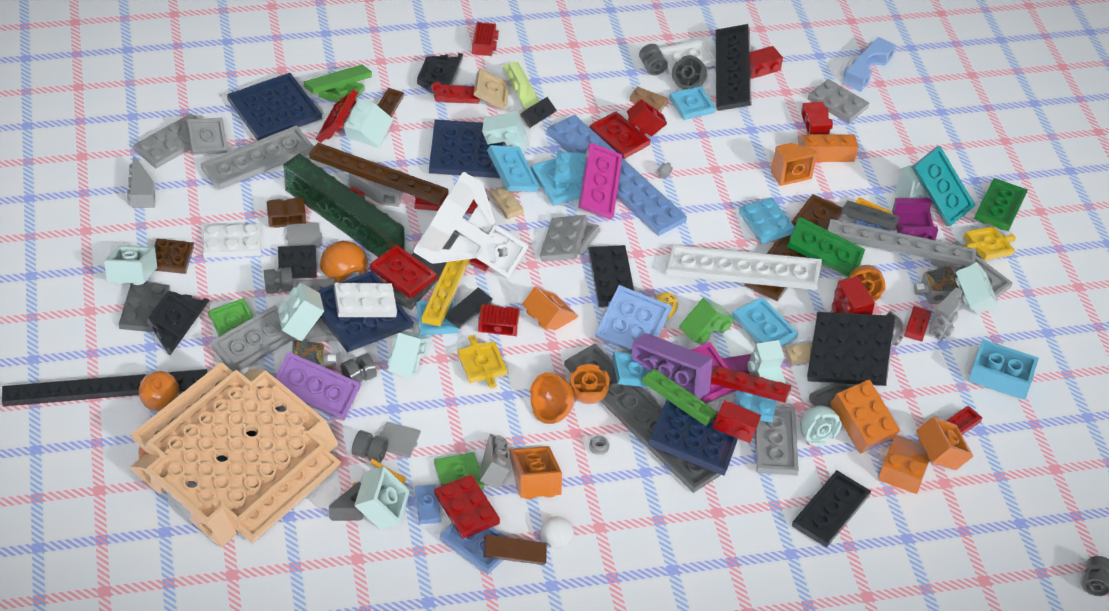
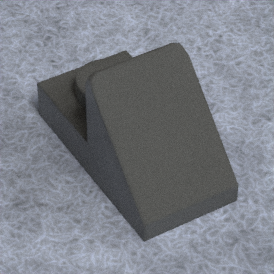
[329,482,362,521]

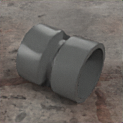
[639,43,668,76]
[263,267,293,294]
[340,353,377,383]
[351,430,389,463]
[1083,556,1109,597]

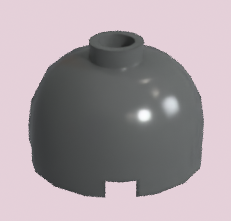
[672,55,707,89]

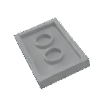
[807,79,870,124]
[539,215,588,262]

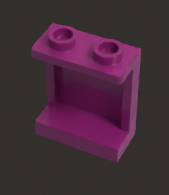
[892,198,938,240]

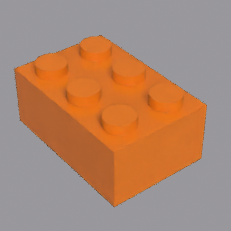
[830,379,900,454]

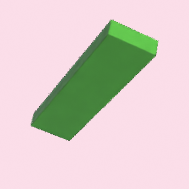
[304,64,372,94]
[642,369,718,426]

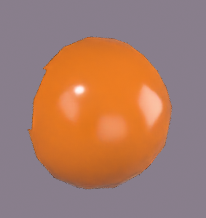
[320,240,369,282]
[529,372,575,424]

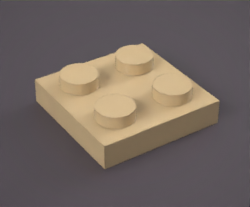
[473,68,510,110]

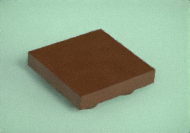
[154,238,194,274]

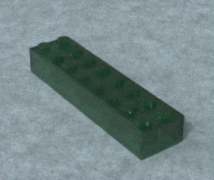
[283,153,405,257]

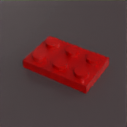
[315,89,358,143]
[589,111,651,159]
[369,245,437,299]
[434,474,500,539]

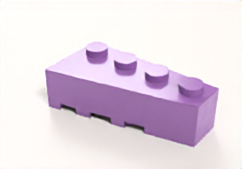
[631,333,713,400]

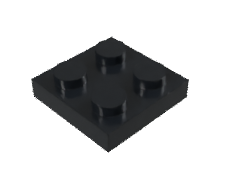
[278,245,317,279]

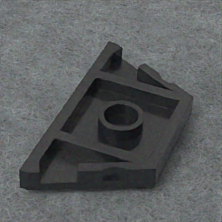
[417,53,463,94]
[146,291,210,356]

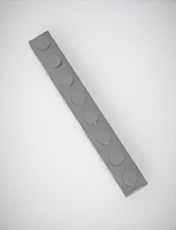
[828,219,977,266]

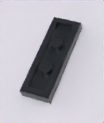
[445,287,493,329]

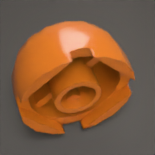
[849,265,886,301]
[570,364,610,405]
[139,371,180,411]

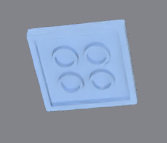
[595,285,672,352]

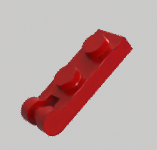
[431,82,481,104]

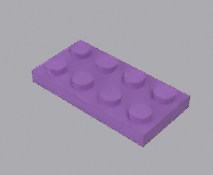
[275,352,362,421]

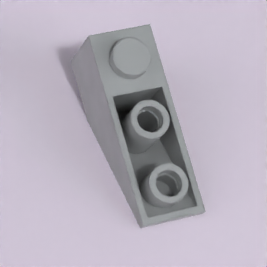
[127,157,155,208]
[349,173,403,207]
[479,433,510,490]

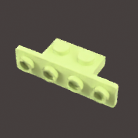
[503,61,539,110]

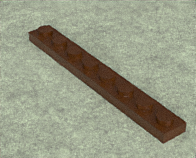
[309,142,449,205]

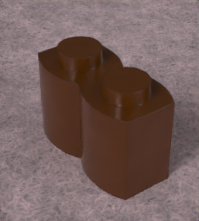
[266,198,306,228]

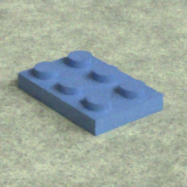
[440,524,506,575]

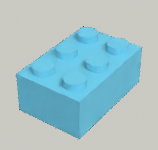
[968,339,1039,400]

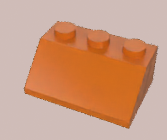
[797,134,858,162]

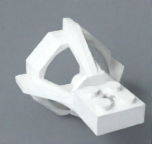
[414,172,529,278]

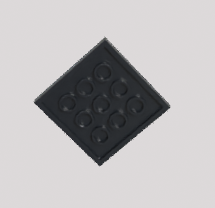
[807,312,895,386]

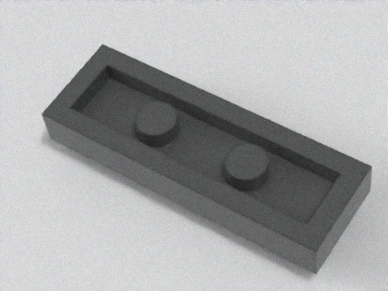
[841,200,900,230]

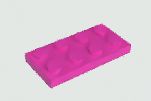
[578,143,622,220]

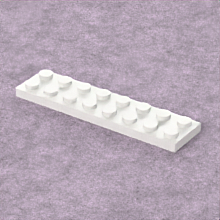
[666,245,822,290]

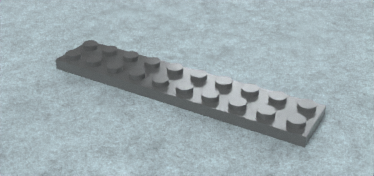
[564,343,721,493]

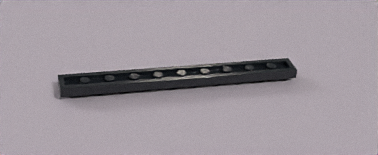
[2,369,208,407]

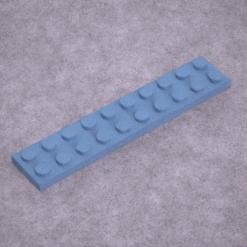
[547,114,687,236]

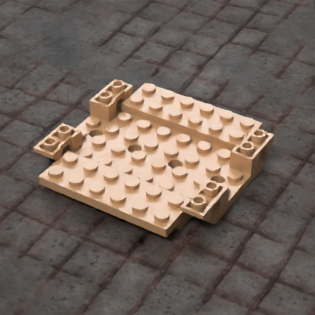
[130,362,341,548]

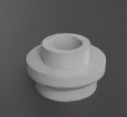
[657,162,673,179]
[589,435,610,455]

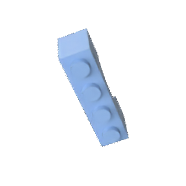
[843,37,896,92]

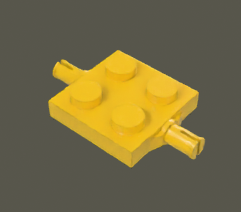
[963,226,1016,261]
[457,334,507,389]

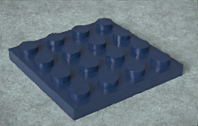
[227,73,322,141]
[429,119,504,178]
[317,271,414,353]
[648,399,738,476]

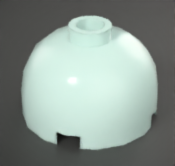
[800,405,842,446]

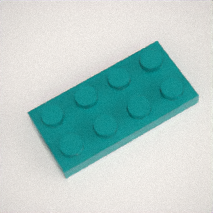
[911,146,976,226]

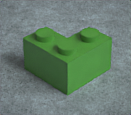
[678,298,735,345]

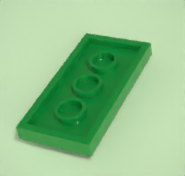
[974,178,1028,232]
[787,217,866,277]

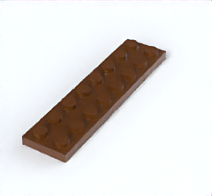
[744,194,843,302]

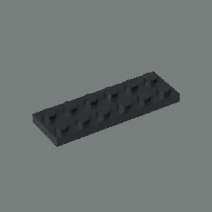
[715,24,752,111]

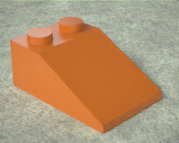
[878,435,930,494]
[509,446,562,499]

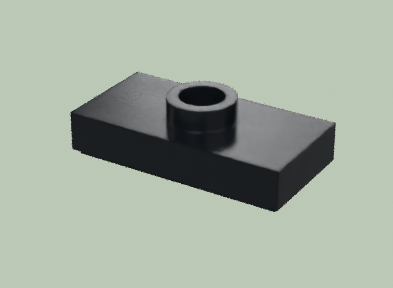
[520,96,557,128]

